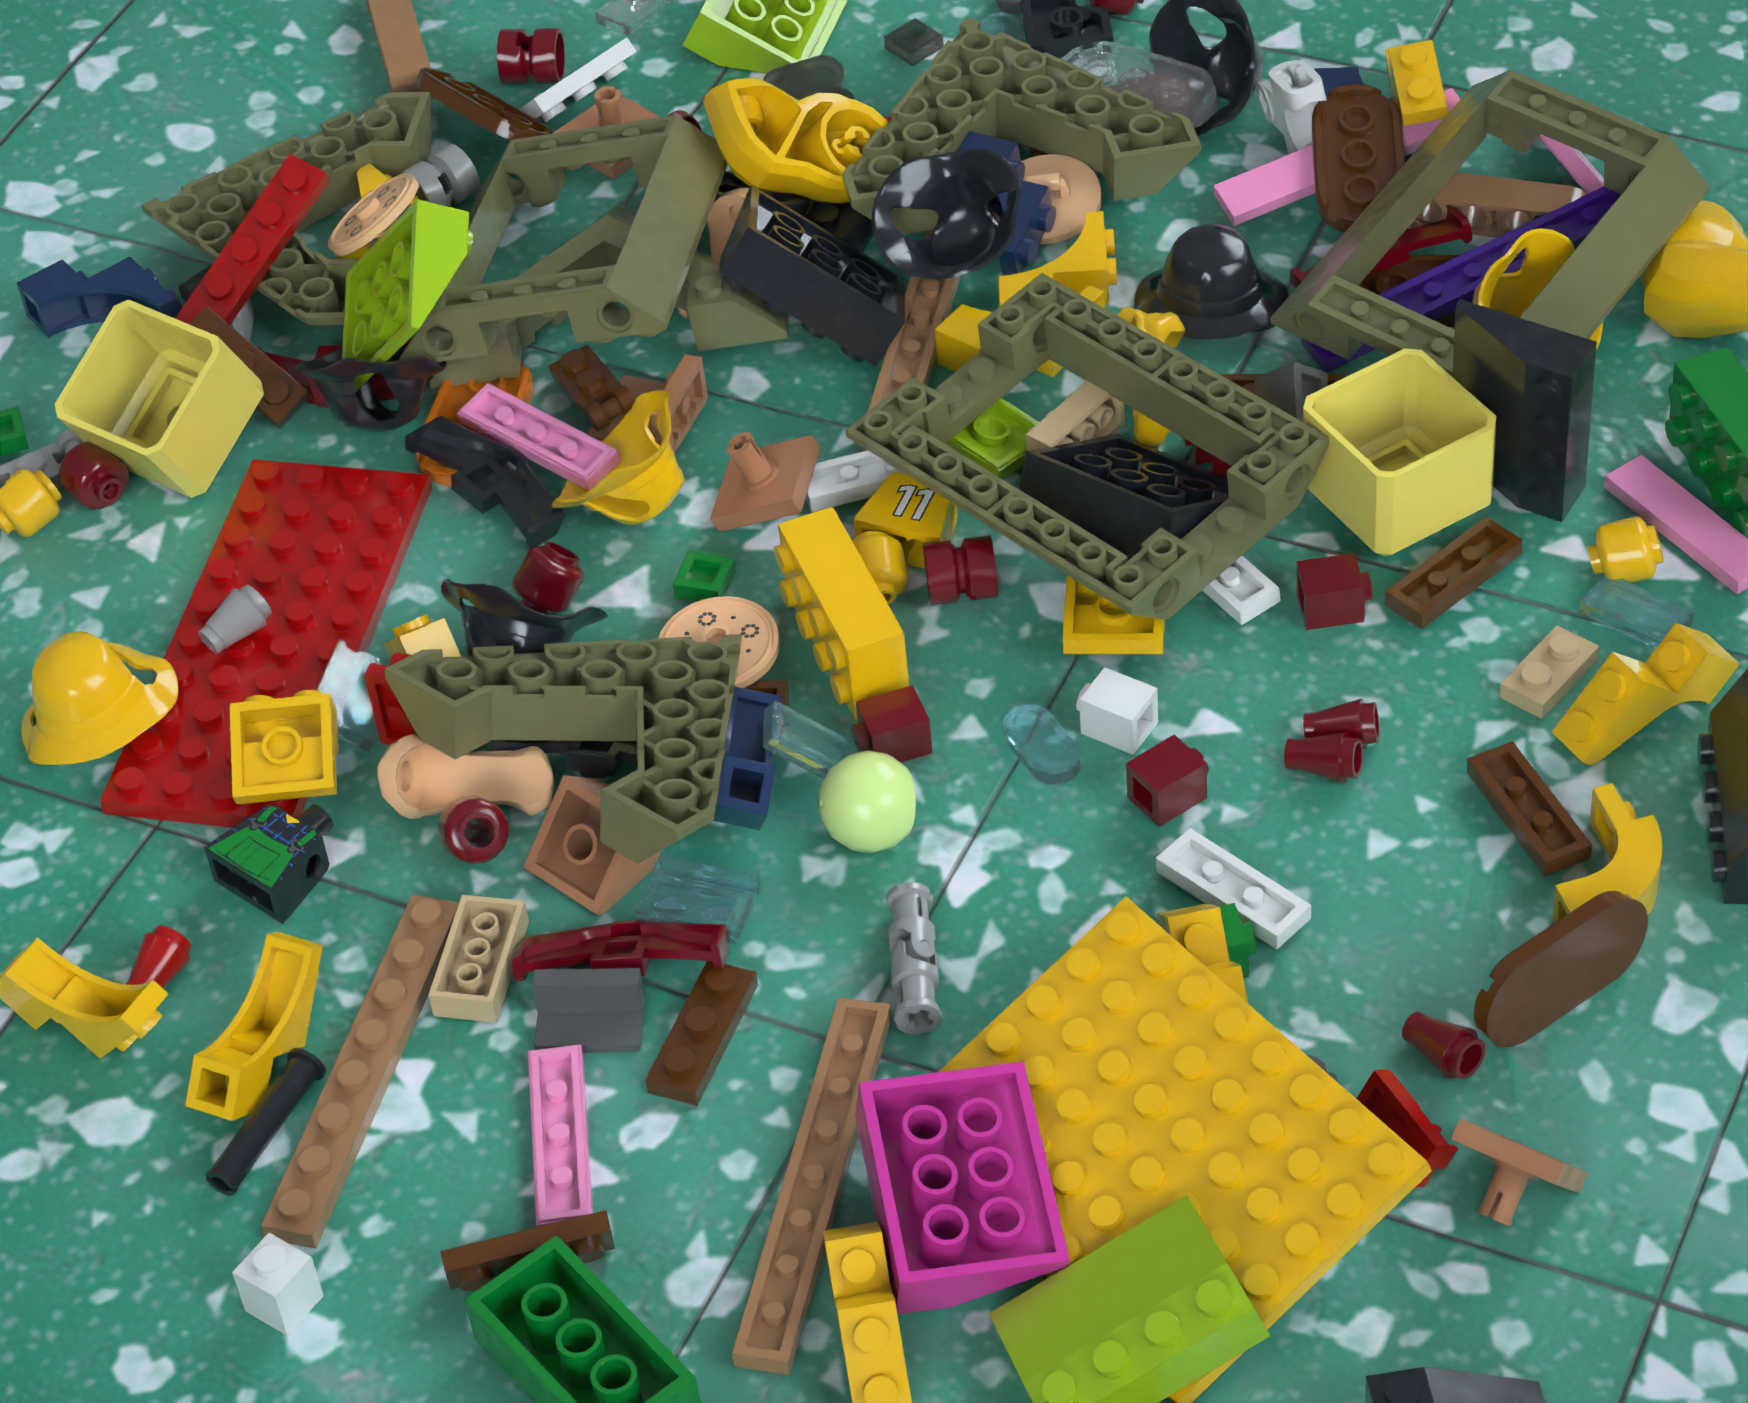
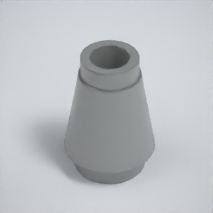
[198,584,272,654]

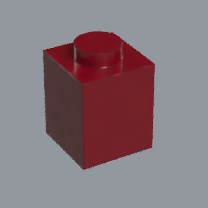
[1296,553,1373,630]
[851,685,933,763]
[1126,734,1209,827]

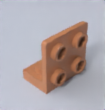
[588,354,708,454]

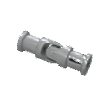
[886,882,942,1035]

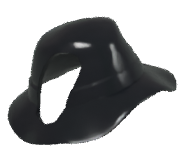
[1149,0,1264,136]
[872,148,1021,280]
[1134,224,1289,340]
[295,342,447,432]
[441,579,608,656]

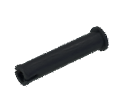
[205,1048,326,1196]

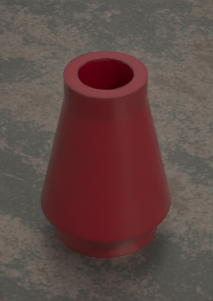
[1303,698,1380,749]
[1284,732,1363,783]
[1402,1011,1485,1079]

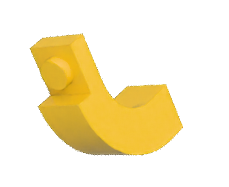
[1553,783,1663,923]

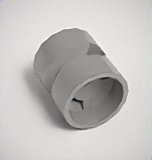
[399,144,480,207]

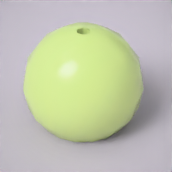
[818,750,916,854]

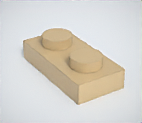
[1500,625,1599,719]

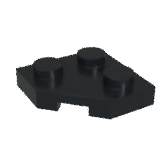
[1021,0,1114,57]

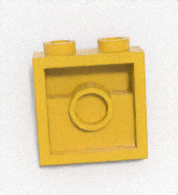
[1063,575,1166,654]
[230,690,339,804]

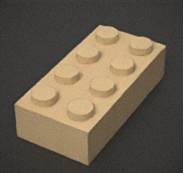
[1026,380,1125,451]
[428,895,529,1023]

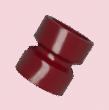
[497,28,565,84]
[923,535,998,605]

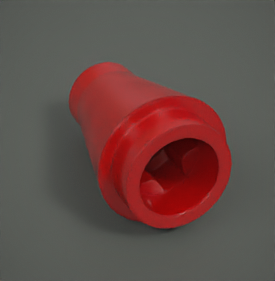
[126,925,192,988]

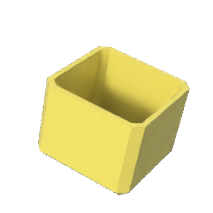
[55,300,264,498]
[1303,348,1497,556]

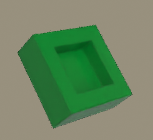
[0,406,29,456]
[673,551,736,602]
[1218,903,1256,978]

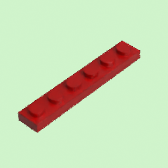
[175,154,330,325]

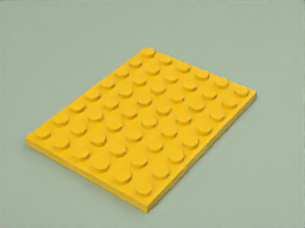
[937,896,1432,1403]

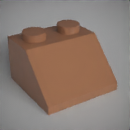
[523,775,662,915]

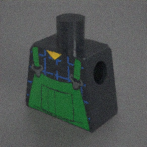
[204,804,333,924]

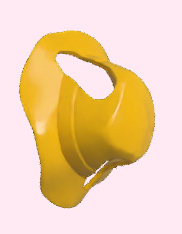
[1472,228,1603,351]
[551,390,685,525]
[21,631,178,765]

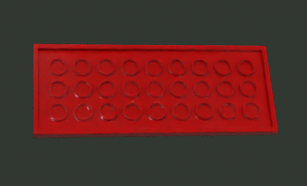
[100,459,432,828]

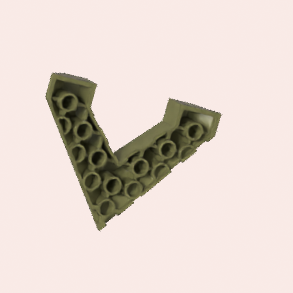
[842,16,1201,235]
[141,92,431,329]
[429,201,789,389]
[385,634,742,864]

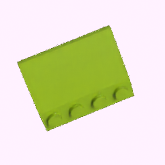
[682,0,847,79]
[342,199,473,392]
[989,1196,1271,1403]

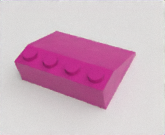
[855,1061,1070,1315]

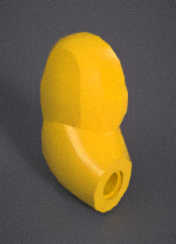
[703,78,888,203]
[1639,200,1748,338]

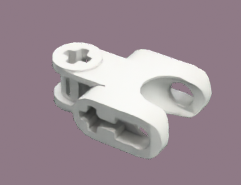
[1255,60,1327,154]

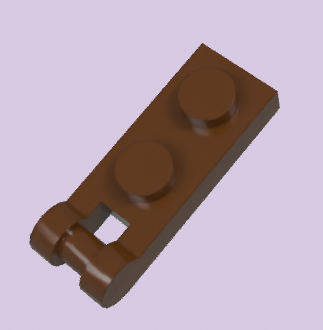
[548,345,635,432]

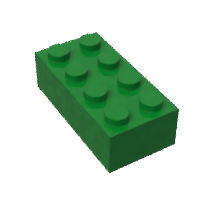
[1665,347,1748,538]
[464,1235,701,1403]

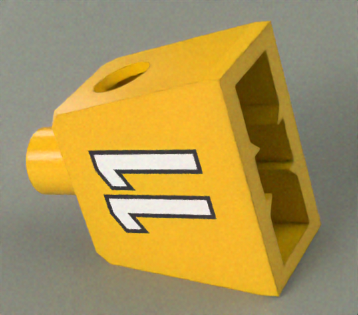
[854,472,958,569]

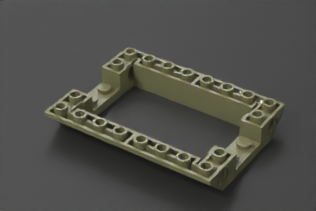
[1271,70,1709,377]
[399,115,728,364]
[845,273,1329,620]

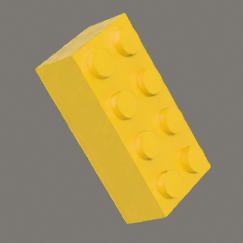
[774,506,909,721]

